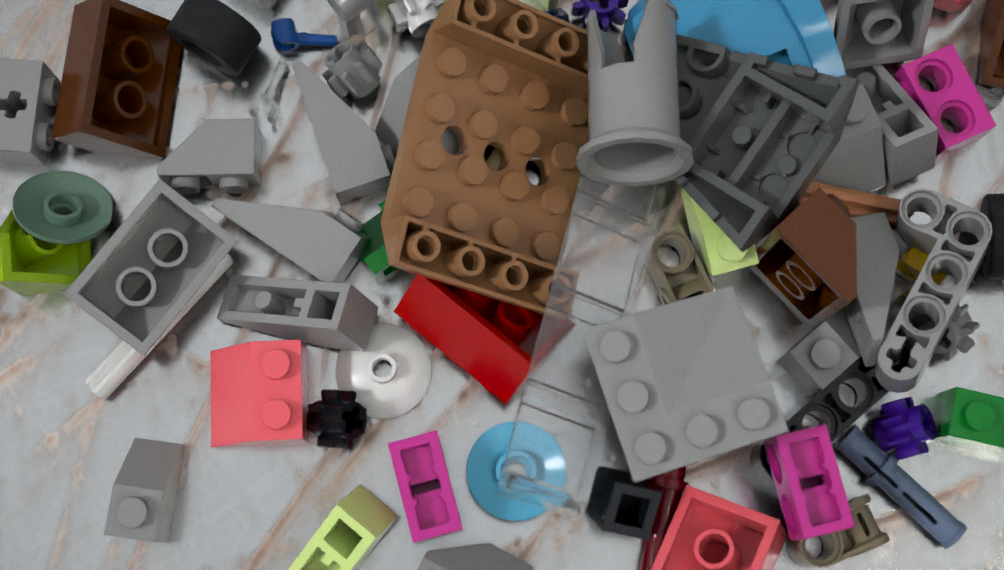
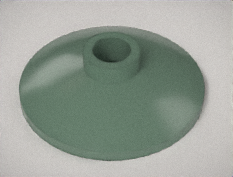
[13,171,113,244]

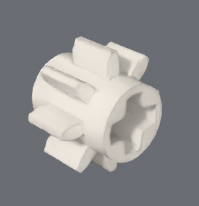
[387,0,445,38]

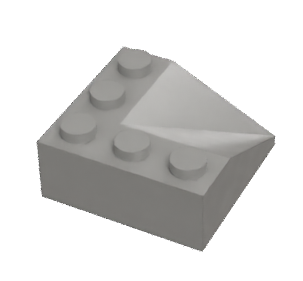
[583,286,789,483]

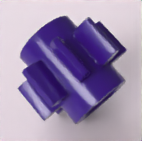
[571,0,629,32]
[874,397,936,460]

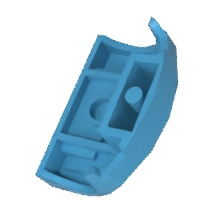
[623,0,846,77]

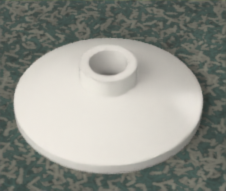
[335,323,432,419]

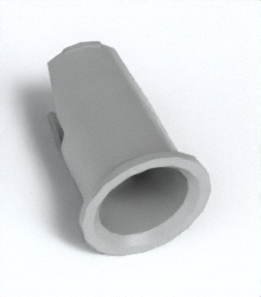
[576,0,694,187]

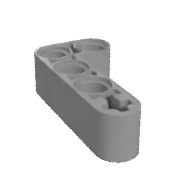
[875,188,993,393]

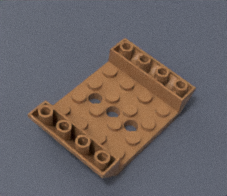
[380,0,626,321]

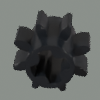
[306,389,367,449]

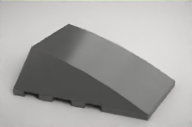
[675,34,859,252]

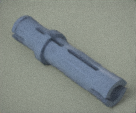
[834,424,967,549]

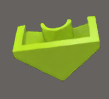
[0,208,92,296]

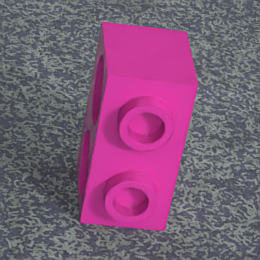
[893,44,997,160]
[763,424,855,541]
[388,430,463,544]

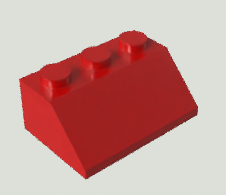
[394,274,574,404]

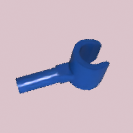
[271,18,337,53]

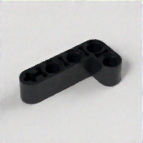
[750,339,910,500]

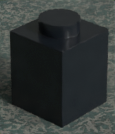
[586,466,663,540]

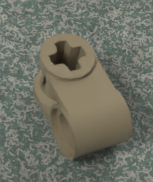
[645,230,717,305]
[786,494,890,568]

